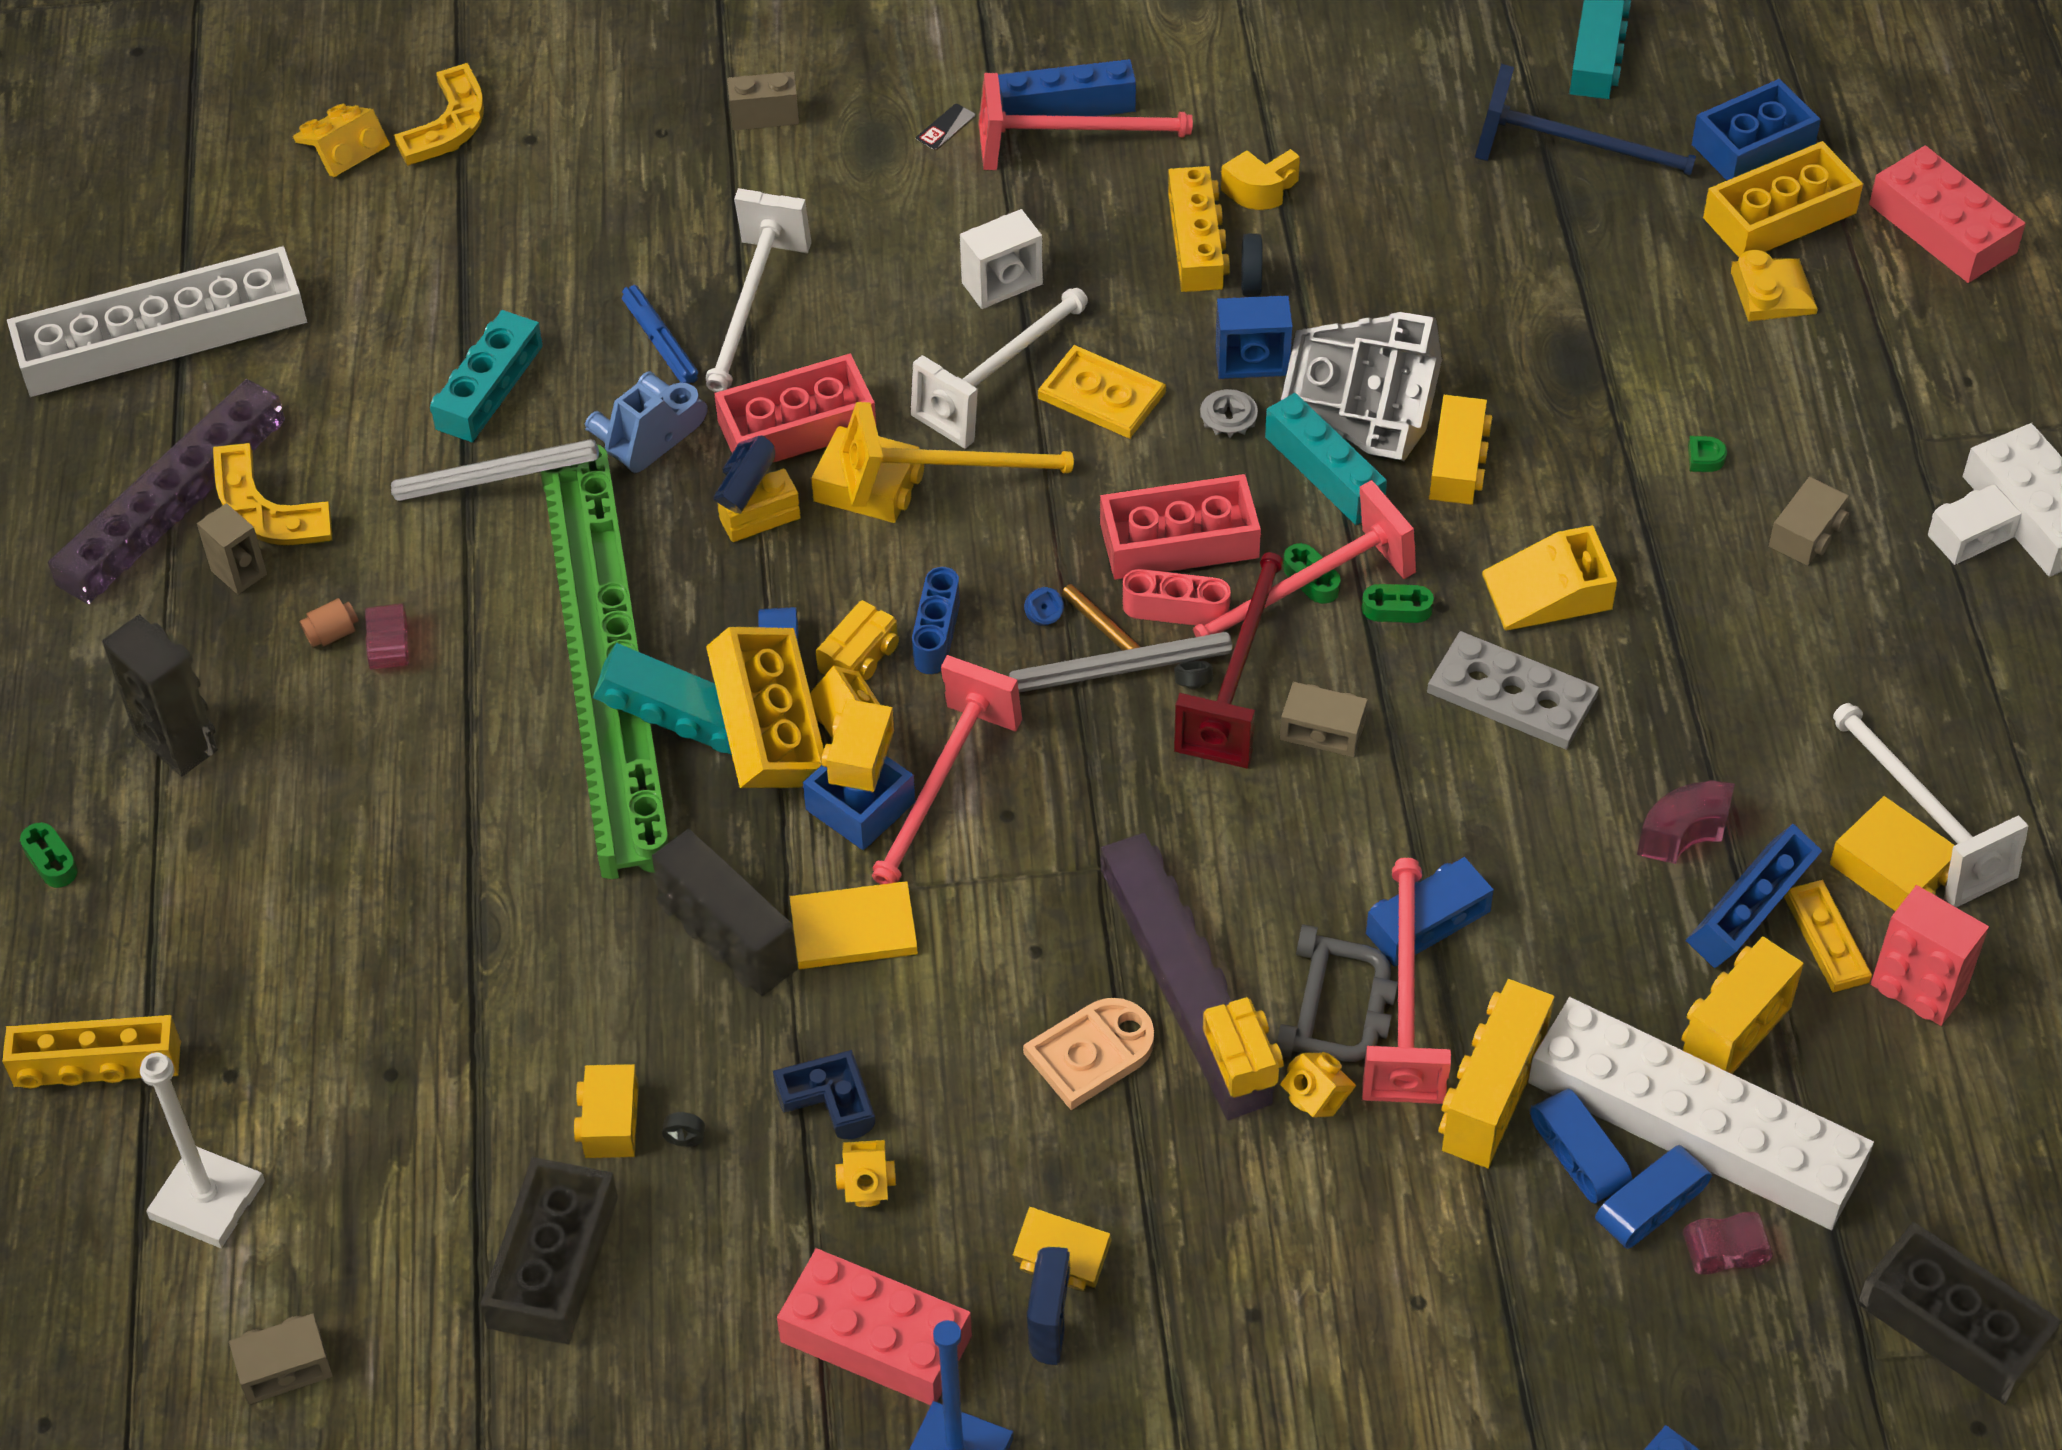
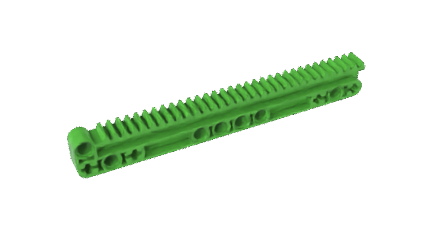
[540,445,671,879]

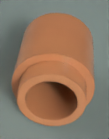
[299,598,359,648]

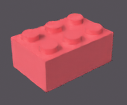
[1870,885,1989,1026]

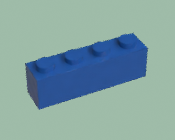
[998,59,1136,116]
[1685,824,1822,968]

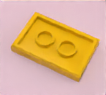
[1038,345,1166,439]
[790,881,918,969]

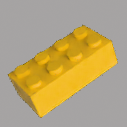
[1703,141,1863,257]
[706,627,824,788]
[1438,979,1555,1169]

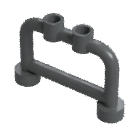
[1277,924,1398,1062]

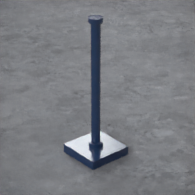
[1475,64,1696,176]

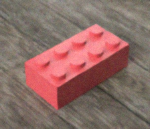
[1869,145,2026,283]
[714,353,876,463]
[1100,474,1261,580]
[777,1248,972,1405]

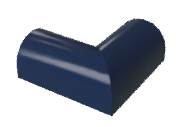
[713,435,776,514]
[773,1050,875,1140]
[1027,1247,1071,1365]

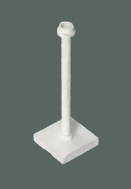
[705,188,811,392]
[911,288,1088,449]
[1833,703,2029,907]
[140,1053,265,1249]

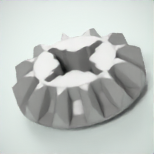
[1200,389,1258,438]

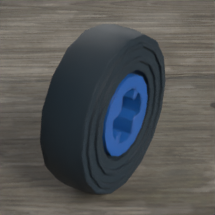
[1241,233,1263,297]

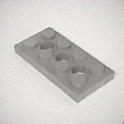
[1427,631,1599,750]

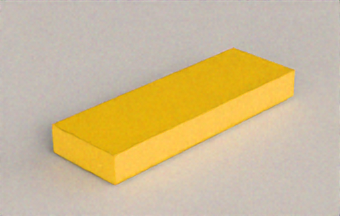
[1784,880,1872,993]

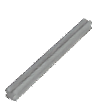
[391,439,599,501]
[1009,632,1232,692]

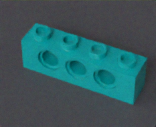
[430,310,543,443]

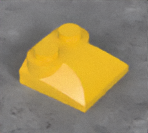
[1731,250,1818,322]

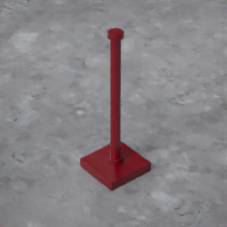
[1174,552,1284,769]

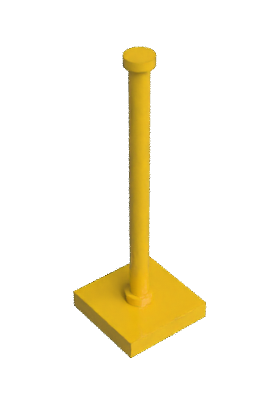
[839,402,1074,507]

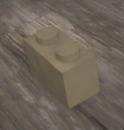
[727,71,799,130]
[1769,476,1849,566]
[197,503,267,594]
[1280,682,1368,757]
[229,1313,333,1405]

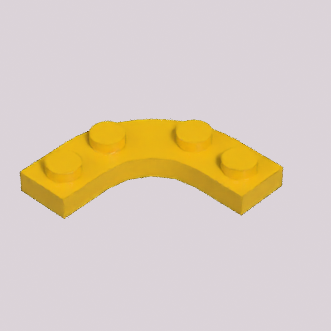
[394,63,484,166]
[213,443,333,545]

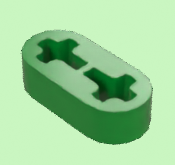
[1283,543,1341,604]
[1362,584,1434,623]
[20,822,78,888]

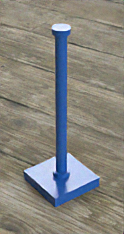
[909,1320,1013,1450]

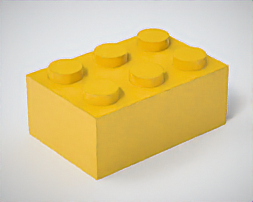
[1681,936,1804,1074]

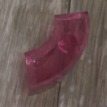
[1637,780,1735,864]

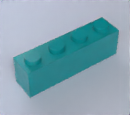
[1569,0,1631,99]
[1265,393,1387,525]
[593,643,732,755]

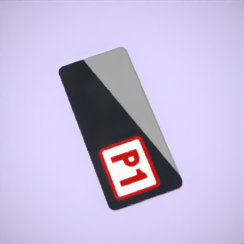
[916,104,975,150]

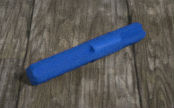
[622,285,698,384]

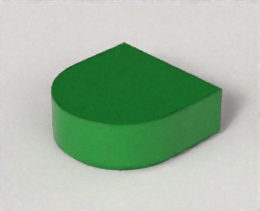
[1688,436,1727,472]

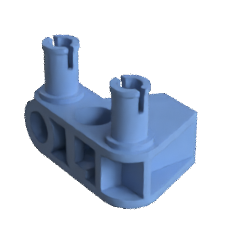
[585,371,707,473]

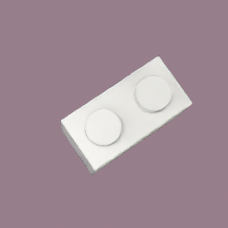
[1928,484,2022,565]

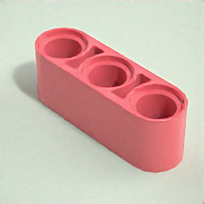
[1123,569,1231,626]

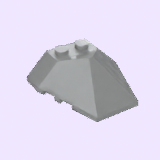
[1281,312,1442,461]

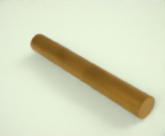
[1062,584,1140,651]

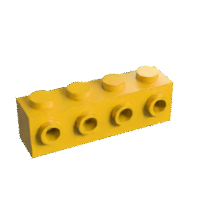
[1168,166,1230,292]
[2,1015,181,1089]

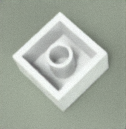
[960,209,1043,309]

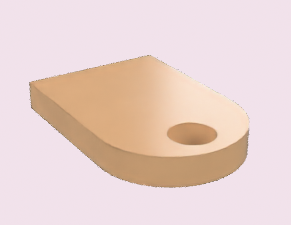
[1023,998,1154,1110]

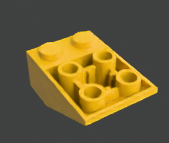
[1482,525,1617,631]

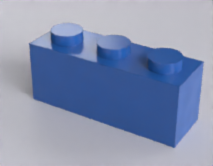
[1366,857,1494,967]

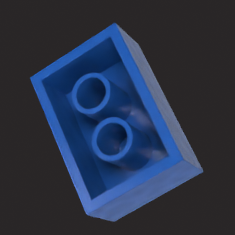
[1692,78,1821,180]

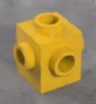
[1280,1052,1356,1117]
[835,1140,896,1207]

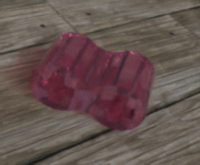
[365,603,409,670]
[1683,1212,1773,1275]

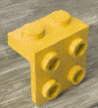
[293,103,390,177]

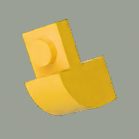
[1221,149,1300,210]

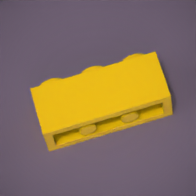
[1429,395,1492,505]

